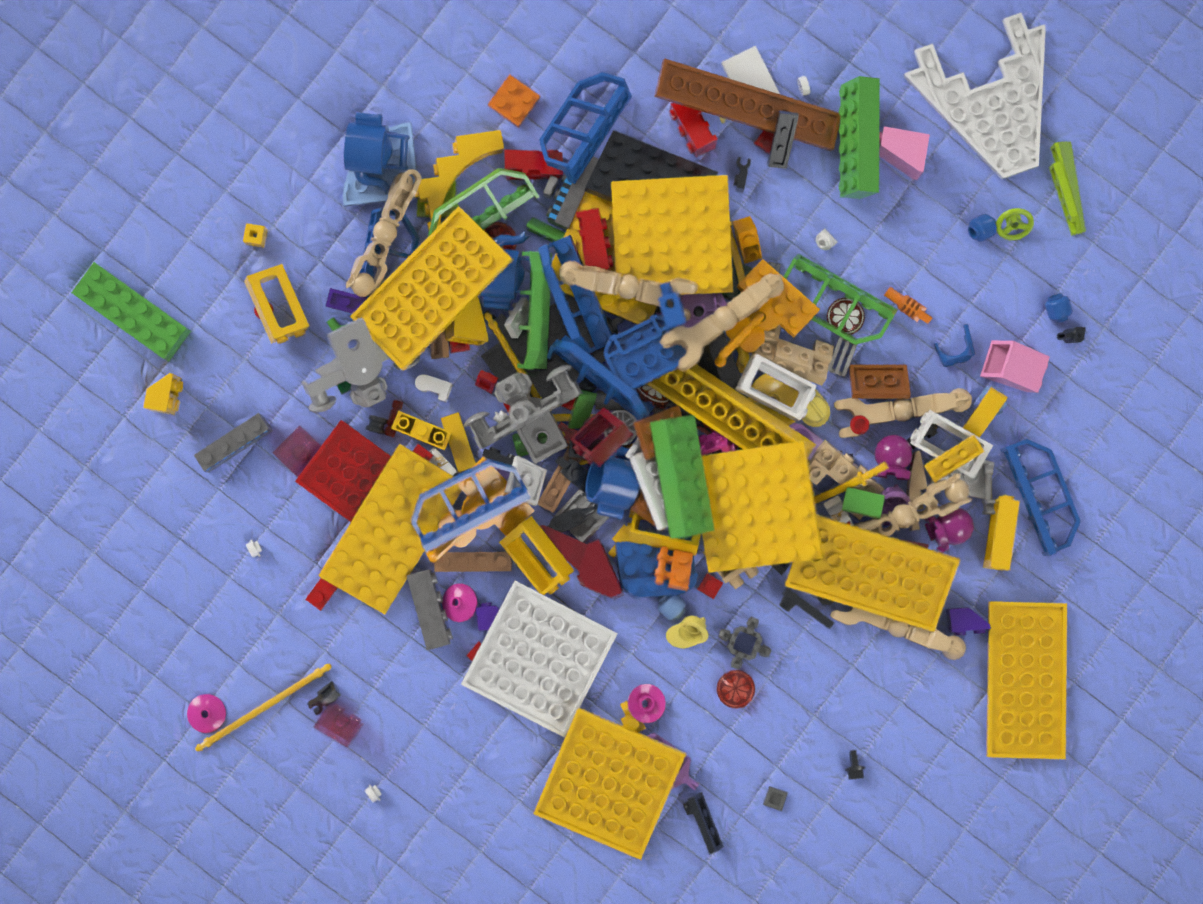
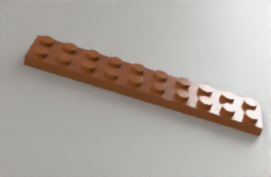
[654,59,841,151]

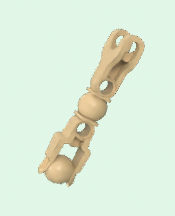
[346,169,421,297]
[559,261,698,321]
[660,274,784,371]
[834,388,972,438]
[853,474,972,536]
[830,607,966,660]

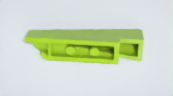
[1049,141,1086,236]

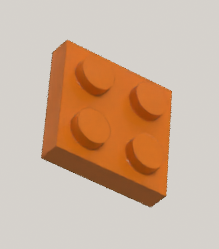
[488,74,541,128]

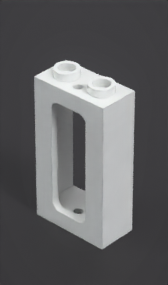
[735,354,816,421]
[910,410,993,479]

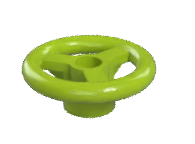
[996,208,1034,240]

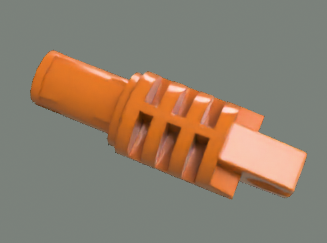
[884,287,932,324]

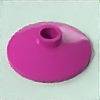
[442,583,477,622]
[628,684,666,723]
[187,694,226,733]

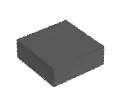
[763,786,788,811]

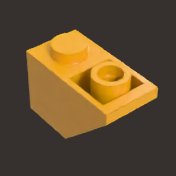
[732,216,762,264]

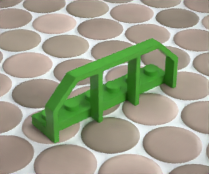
[428,168,539,237]
[517,251,552,369]
[783,253,898,345]

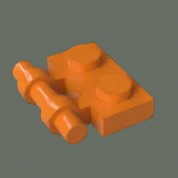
[655,547,693,591]

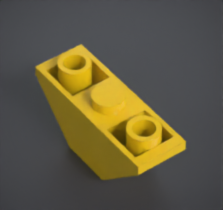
[391,411,452,450]

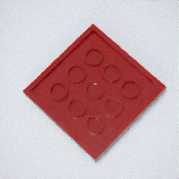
[295,420,391,522]

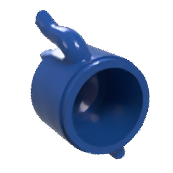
[344,112,410,193]
[479,230,530,311]
[585,446,639,520]

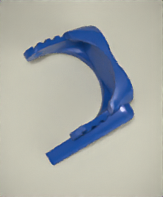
[934,324,975,367]

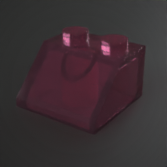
[272,426,322,477]
[314,704,364,747]

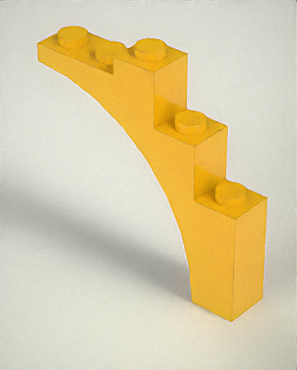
[415,130,504,232]

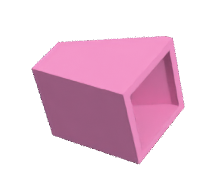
[879,126,930,180]
[980,340,1050,393]

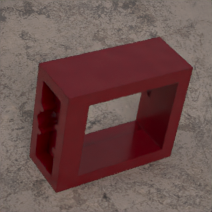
[570,407,633,467]

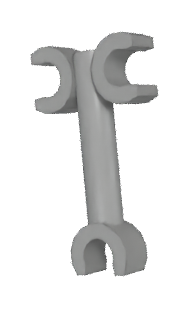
[982,465,995,515]

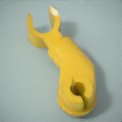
[730,339,750,373]

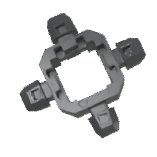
[718,616,771,670]

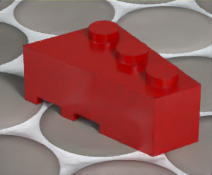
[668,103,718,158]
[504,149,563,180]
[576,208,614,271]

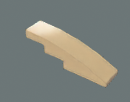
[906,451,927,531]

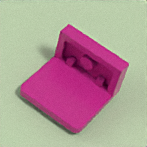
[698,431,739,456]

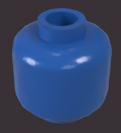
[968,214,997,242]
[1045,293,1073,323]

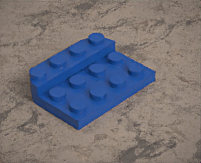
[604,315,687,390]
[615,536,698,599]

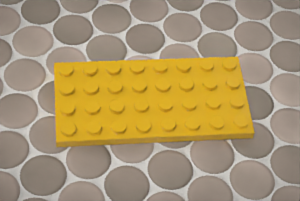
[350,206,513,371]
[318,443,462,615]
[785,515,960,632]
[986,601,1067,759]

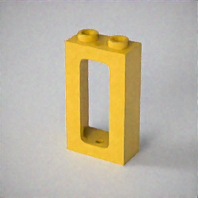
[244,264,309,344]
[983,495,1020,571]
[626,506,701,556]
[499,516,574,595]

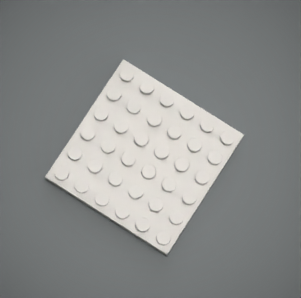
[461,580,618,737]

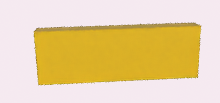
[962,387,1007,438]
[440,412,476,473]
[924,435,985,483]

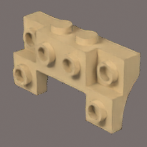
[752,320,834,385]
[809,440,884,520]

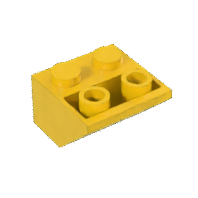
[143,373,183,415]

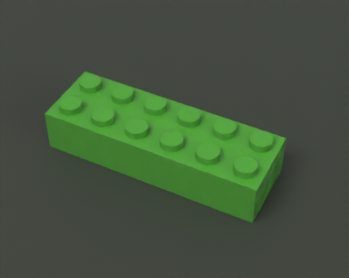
[839,76,880,199]
[71,262,191,362]
[650,415,715,539]

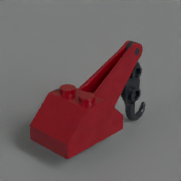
[540,492,625,600]

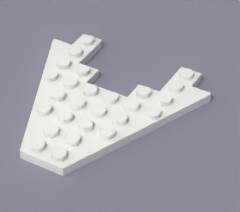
[904,13,1046,180]

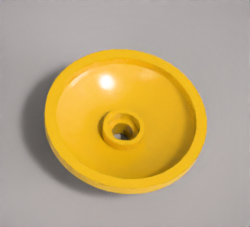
[748,374,799,426]

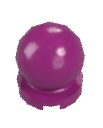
[874,435,913,480]
[924,508,974,553]

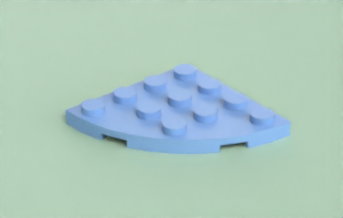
[343,122,418,207]

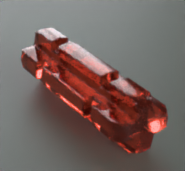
[384,400,403,437]

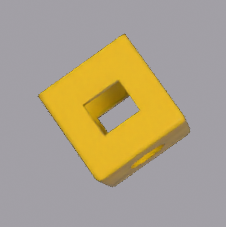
[243,223,268,248]

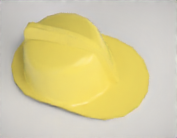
[802,389,830,427]
[666,615,709,649]

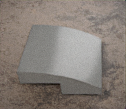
[554,489,609,543]

